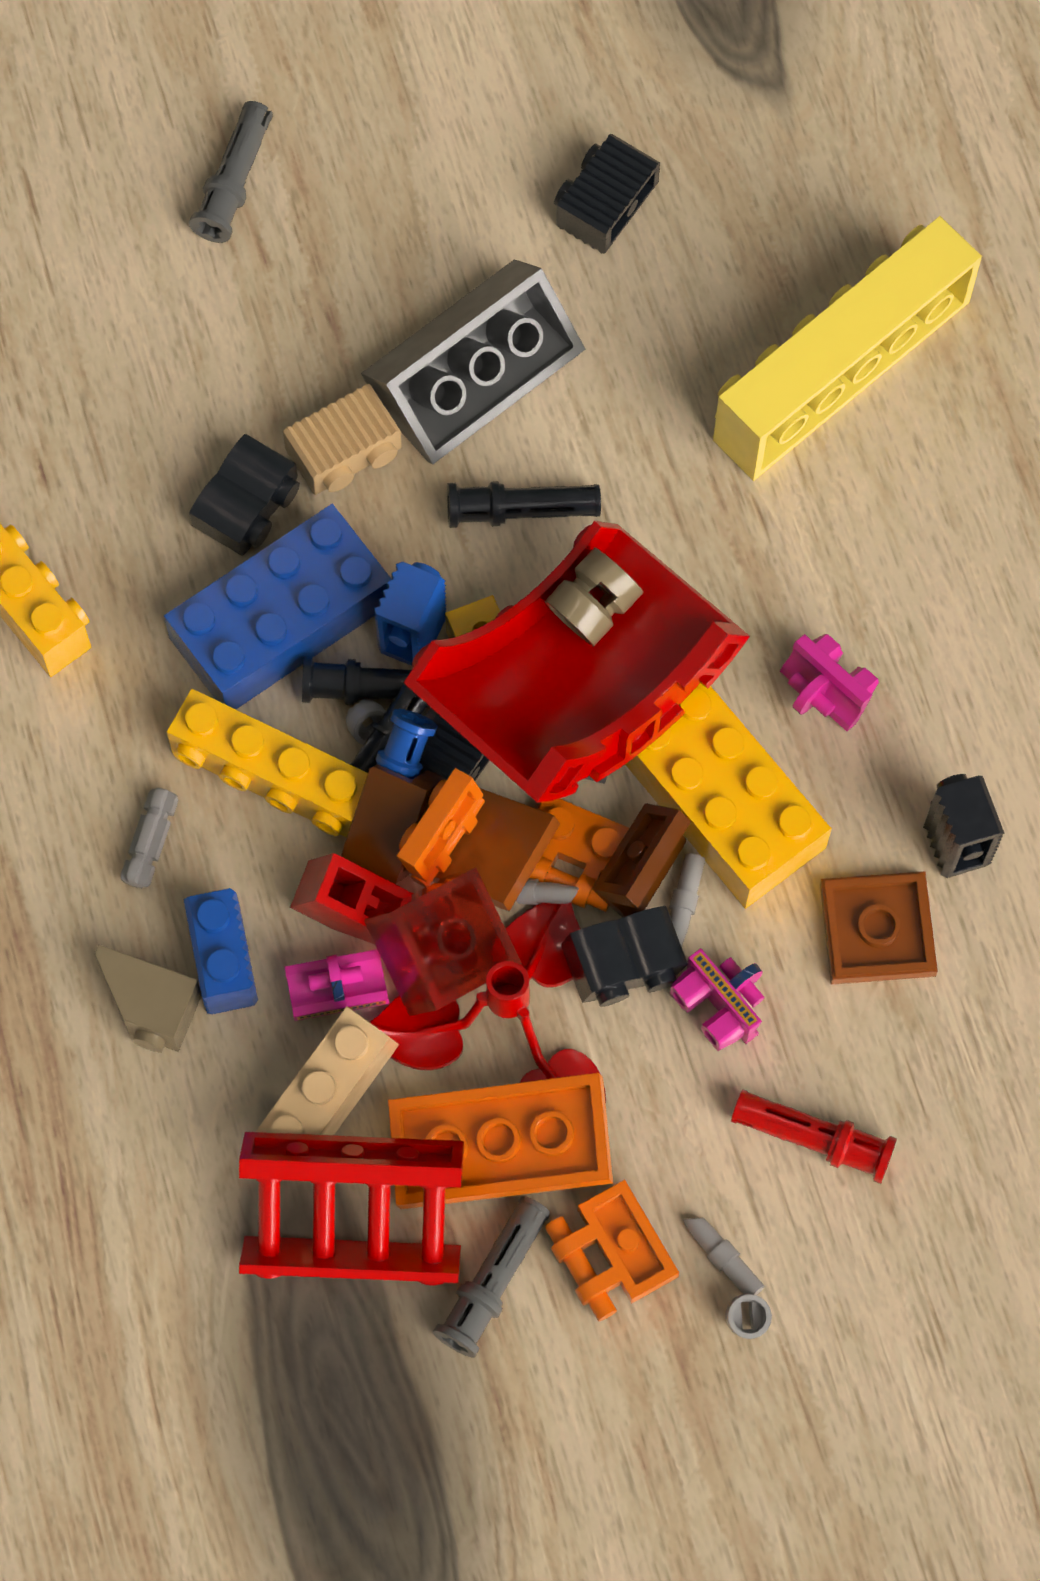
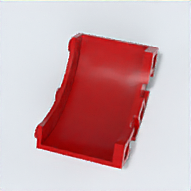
[404,521,750,803]

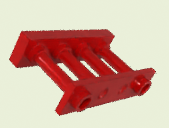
[239,1132,464,1286]

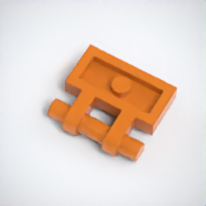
[397,768,485,888]
[529,799,629,912]
[545,1179,679,1322]

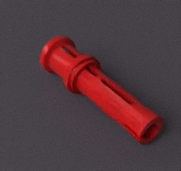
[731,1089,897,1184]

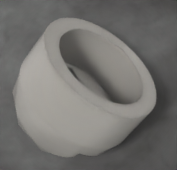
[346,700,386,745]
[726,1294,772,1339]

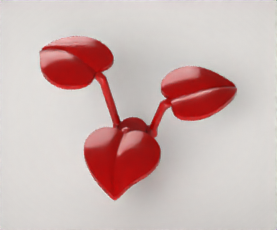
[370,902,606,1103]

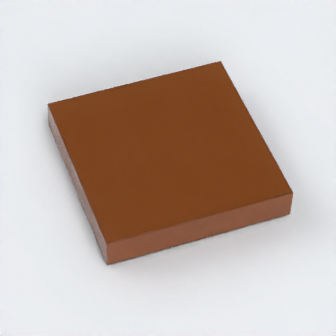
[432,788,560,912]
[820,871,938,985]

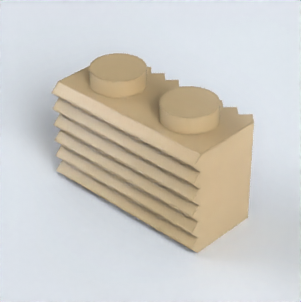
[283,384,402,495]

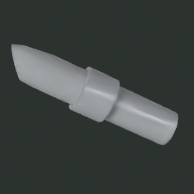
[669,853,705,947]
[516,878,579,905]
[683,1218,765,1295]

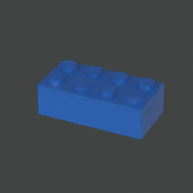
[164,503,392,709]

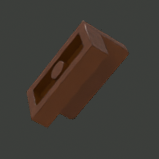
[341,765,446,884]
[592,803,691,918]

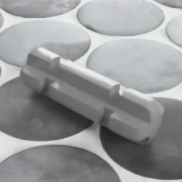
[121,788,178,889]

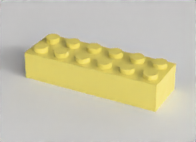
[713,216,982,481]

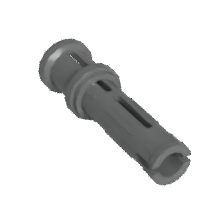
[189,101,273,243]
[433,1196,551,1358]

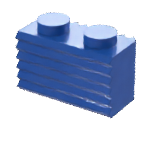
[374,562,447,666]
[183,888,258,1014]

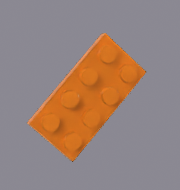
[388,1073,613,1209]

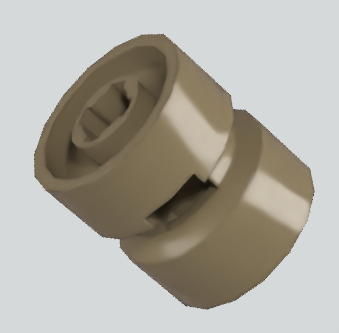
[544,547,643,647]

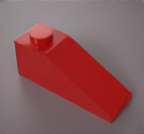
[290,853,467,969]

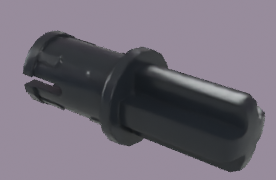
[350,685,429,773]

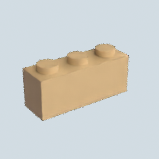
[256,1006,399,1135]

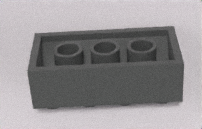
[361,259,586,464]

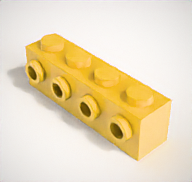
[0,524,92,678]
[167,688,368,838]

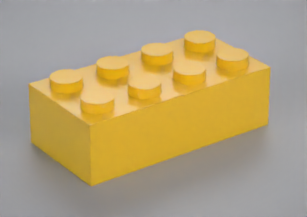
[625,683,832,909]

